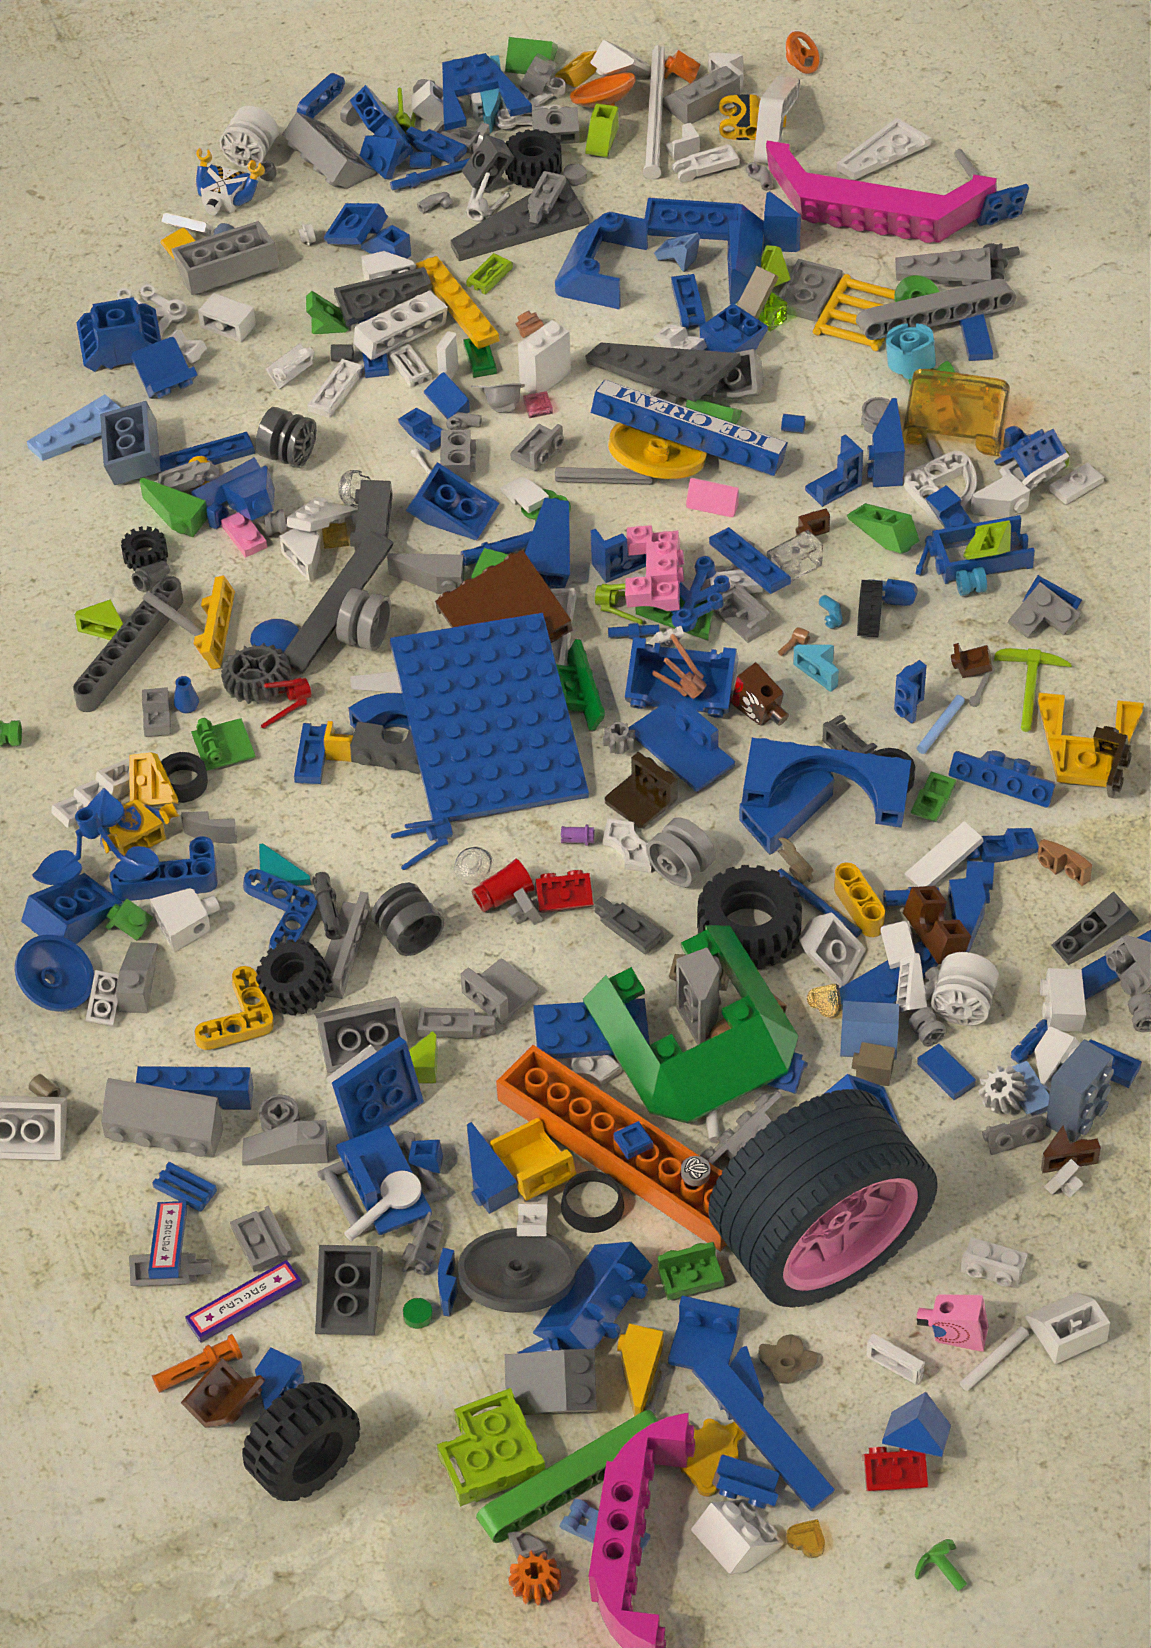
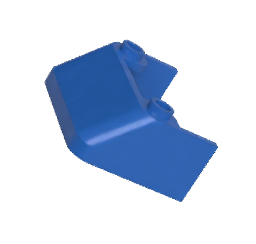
[555,212,648,309]

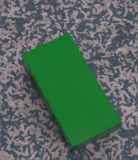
[463,338,497,378]

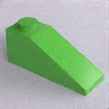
[139,477,208,537]
[847,503,920,553]

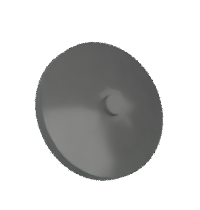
[458,1228,576,1313]

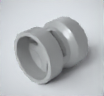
[1128,993,1151,1032]
[908,1007,947,1047]

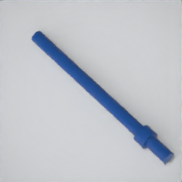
[390,158,470,191]

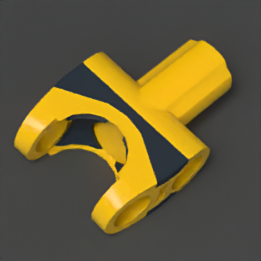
[719,94,786,140]

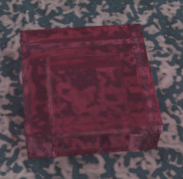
[523,391,553,418]

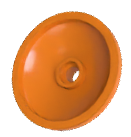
[570,72,636,108]

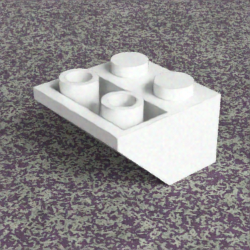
[1025,1292,1110,1364]
[691,1499,784,1574]

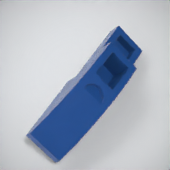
[350,85,414,166]

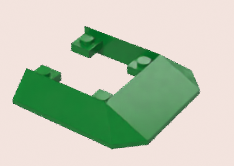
[583,925,799,1124]

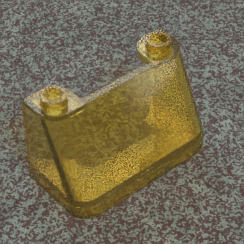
[902,369,1010,456]

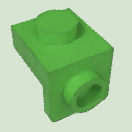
[105,898,153,941]

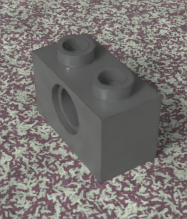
[462,135,515,193]

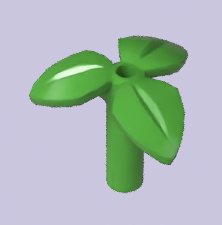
[915,1539,967,1591]

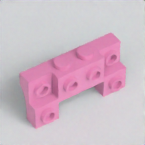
[625,525,684,611]

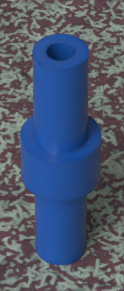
[608,623,660,639]

